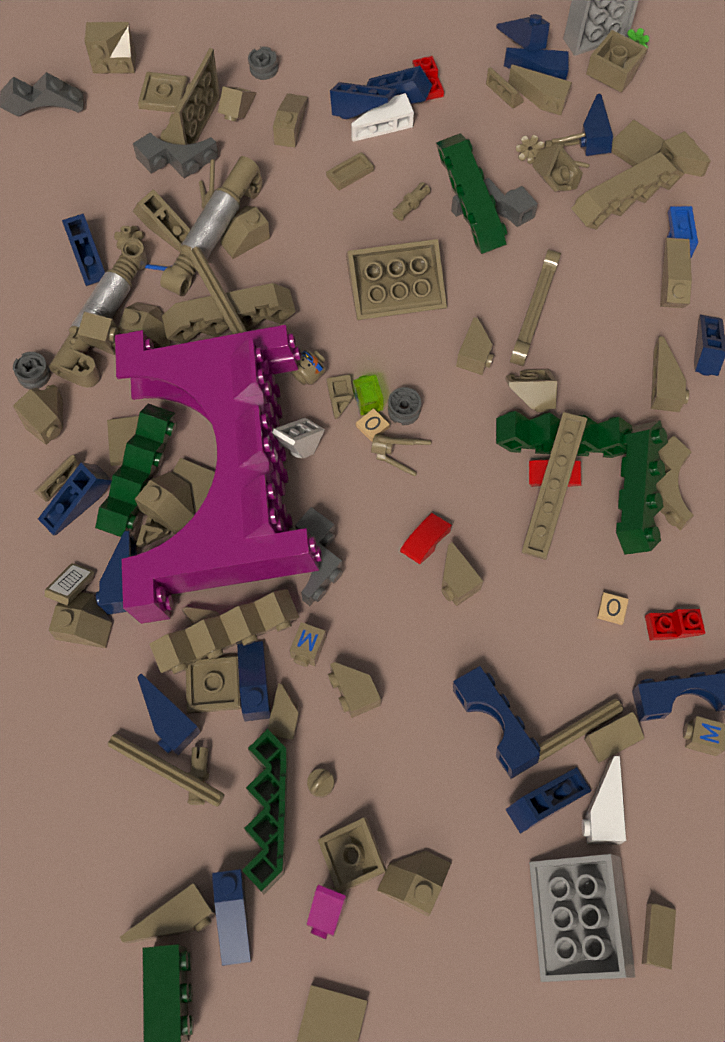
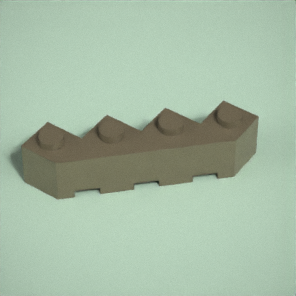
[571,152,685,230]
[162,283,296,343]
[150,589,299,674]

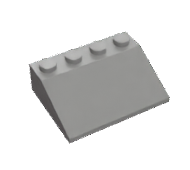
[563,0,639,56]
[529,854,636,982]

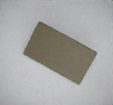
[486,67,524,109]
[34,455,79,502]
[584,712,644,763]
[642,903,676,970]

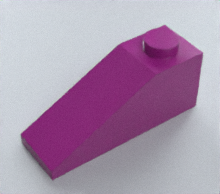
[307,885,346,939]

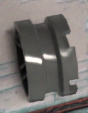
[248,46,278,80]
[13,352,51,390]
[388,387,421,425]

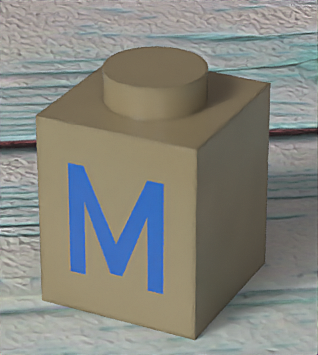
[290,622,326,667]
[683,716,725,756]

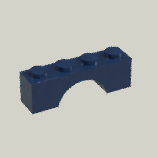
[453,666,541,779]
[632,669,725,722]

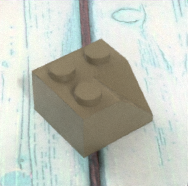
[85,22,136,73]
[586,30,648,93]

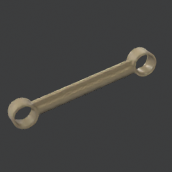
[510,249,561,366]

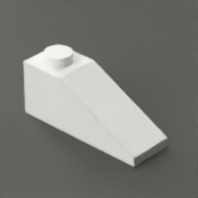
[351,93,414,142]
[272,418,325,458]
[582,756,626,844]

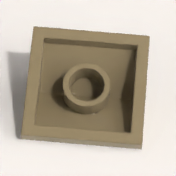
[318,817,387,893]

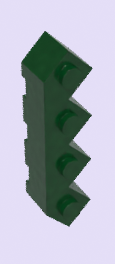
[436,133,508,254]
[95,403,177,537]
[496,411,632,458]
[616,420,668,555]
[242,729,288,895]

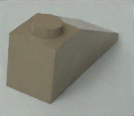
[508,65,572,115]
[273,93,308,148]
[133,189,191,252]
[660,238,692,308]
[651,336,689,412]
[120,883,215,944]

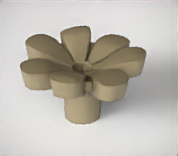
[516,135,545,164]
[114,226,144,250]

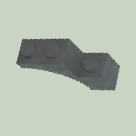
[0,72,83,117]
[133,133,218,179]
[451,178,538,227]
[295,507,343,606]

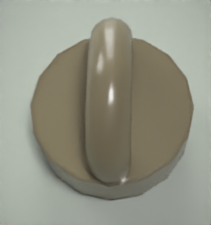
[307,769,334,798]

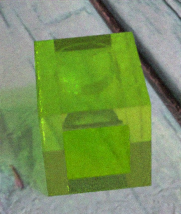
[353,375,384,416]

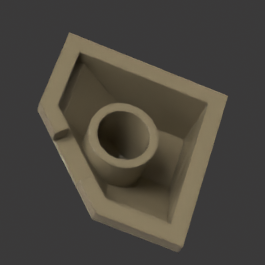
[532,143,583,192]
[220,206,270,259]
[118,302,171,349]
[505,369,557,412]
[13,385,63,445]
[135,472,194,534]
[48,592,113,648]
[377,851,452,917]

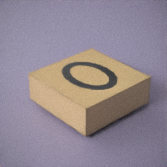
[356,408,390,442]
[597,592,629,625]

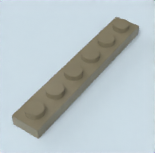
[522,412,587,560]

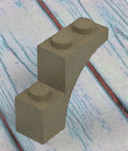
[656,436,694,531]

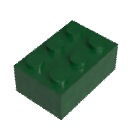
[143,944,194,1042]

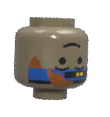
[291,350,326,385]

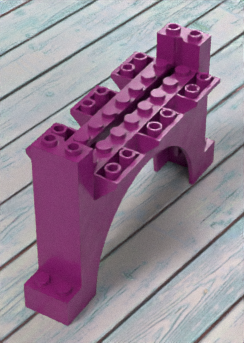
[115,324,322,624]

